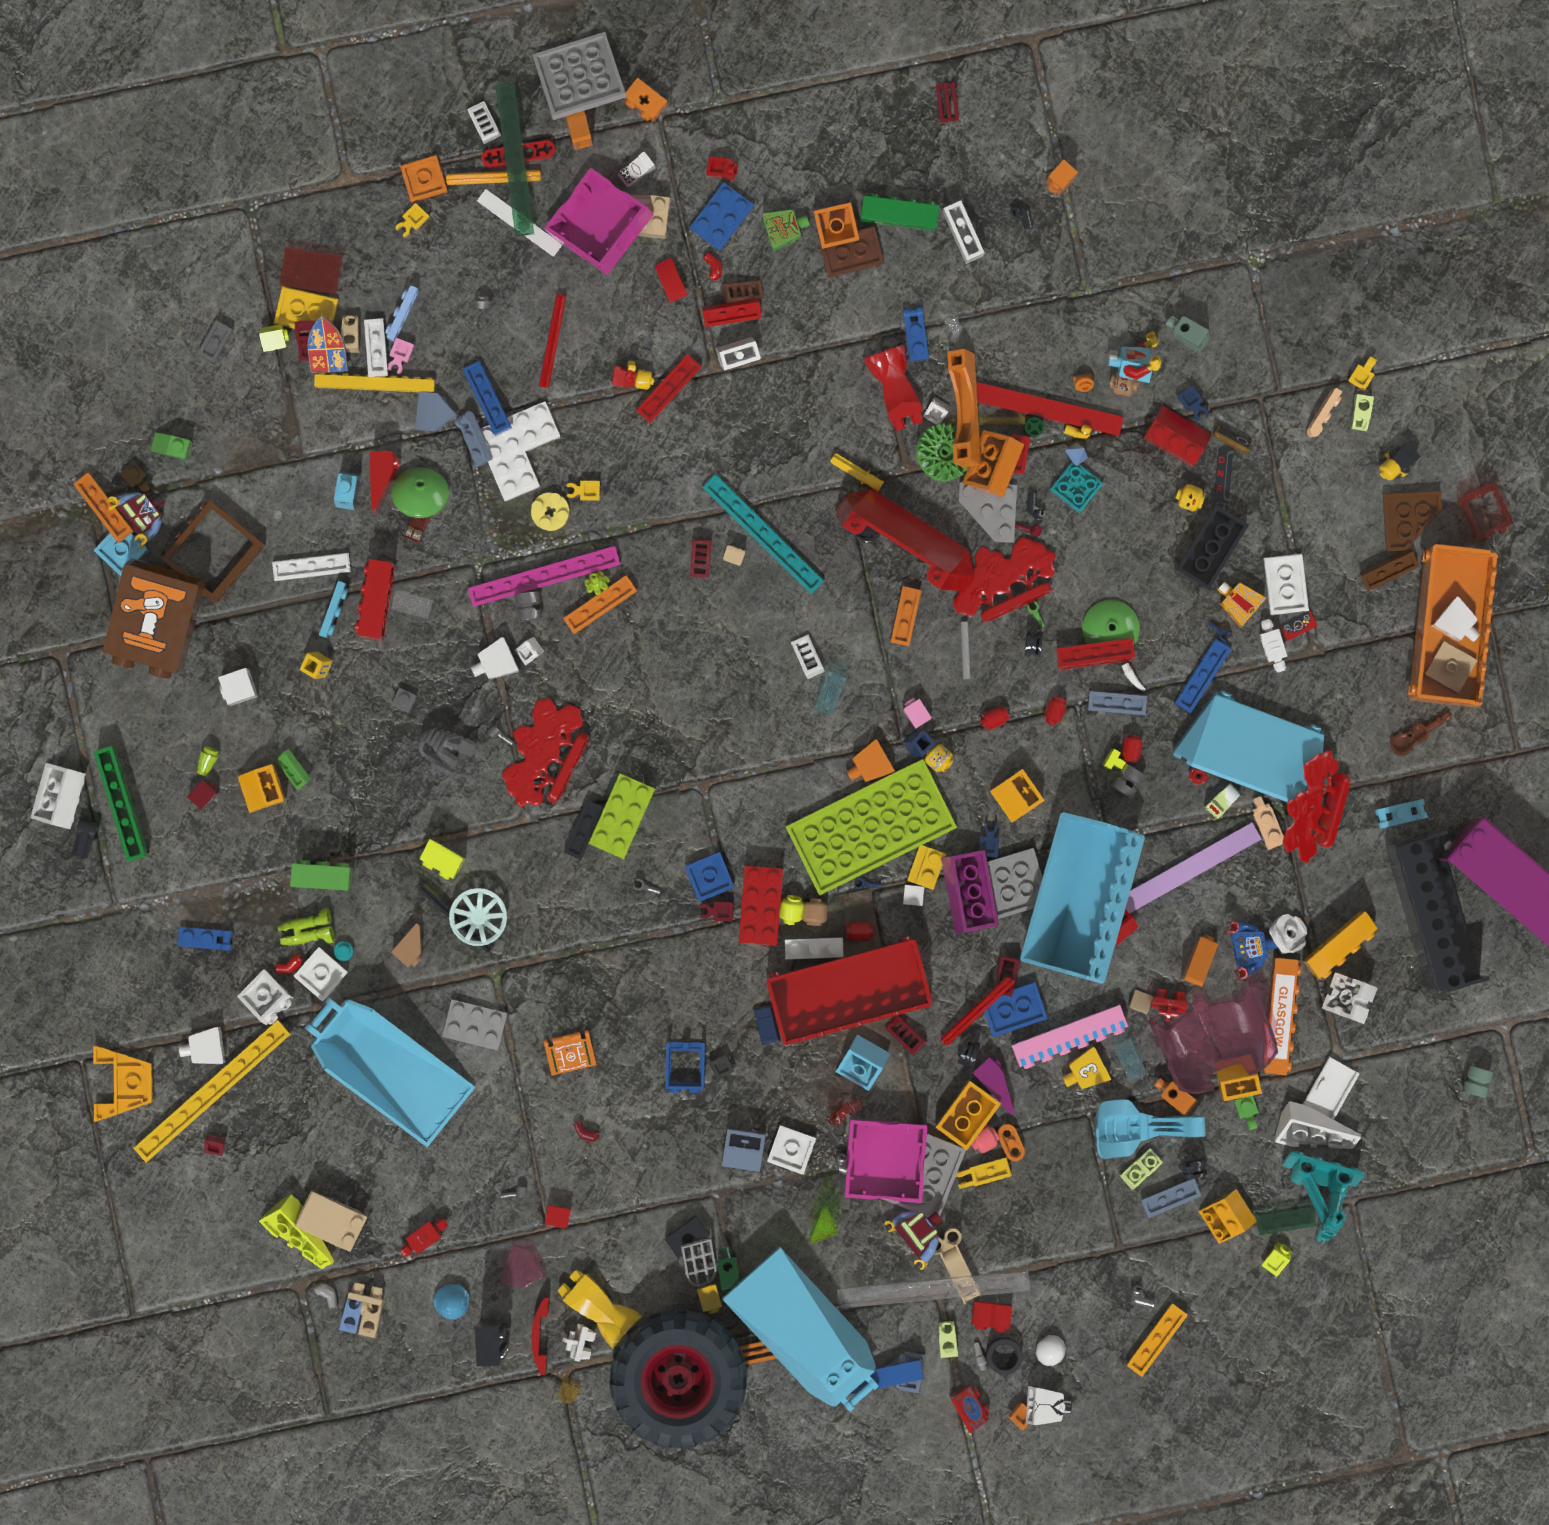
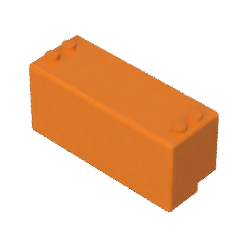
[1407,544,1498,707]

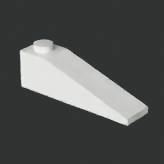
[1274,1101,1361,1149]

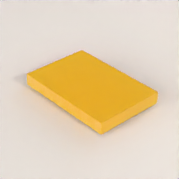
[274,286,339,329]

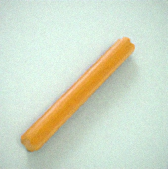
[446,170,541,185]

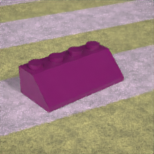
[941,850,999,933]

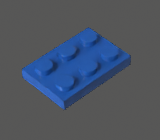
[689,182,754,251]
[980,982,1048,1037]

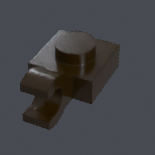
[120,461,152,495]

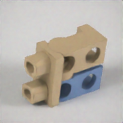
[339,1282,384,1338]

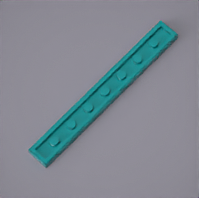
[702,474,825,594]

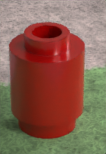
[1043,696,1067,726]
[980,706,1010,731]
[1121,735,1143,763]
[846,922,873,941]

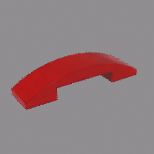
[531,1296,549,1375]

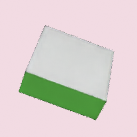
[903,885,924,906]

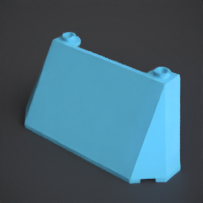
[1173,690,1324,802]

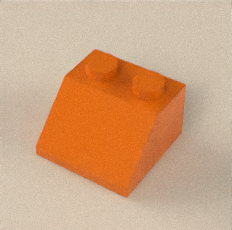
[813,202,859,249]

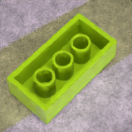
[589,774,656,859]

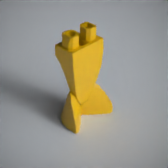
[558,1270,643,1350]

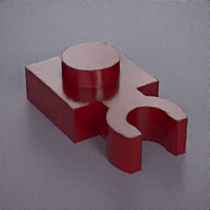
[700,902,733,922]

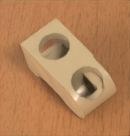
[341,316,360,353]

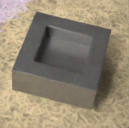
[392,688,417,713]

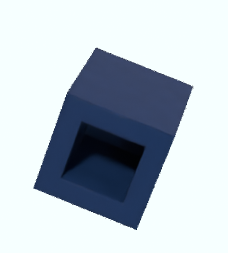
[902,729,935,757]

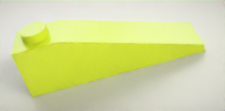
[259,1194,334,1269]

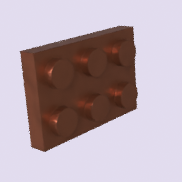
[819,227,884,279]

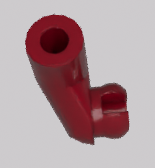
[573,1120,600,1143]

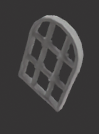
[681,1238,717,1287]

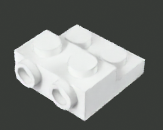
[237,969,293,1025]

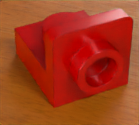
[706,156,738,181]

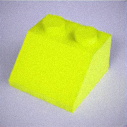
[420,839,466,880]

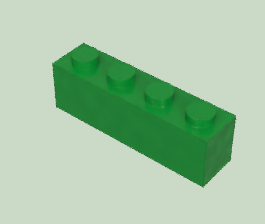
[860,194,940,231]

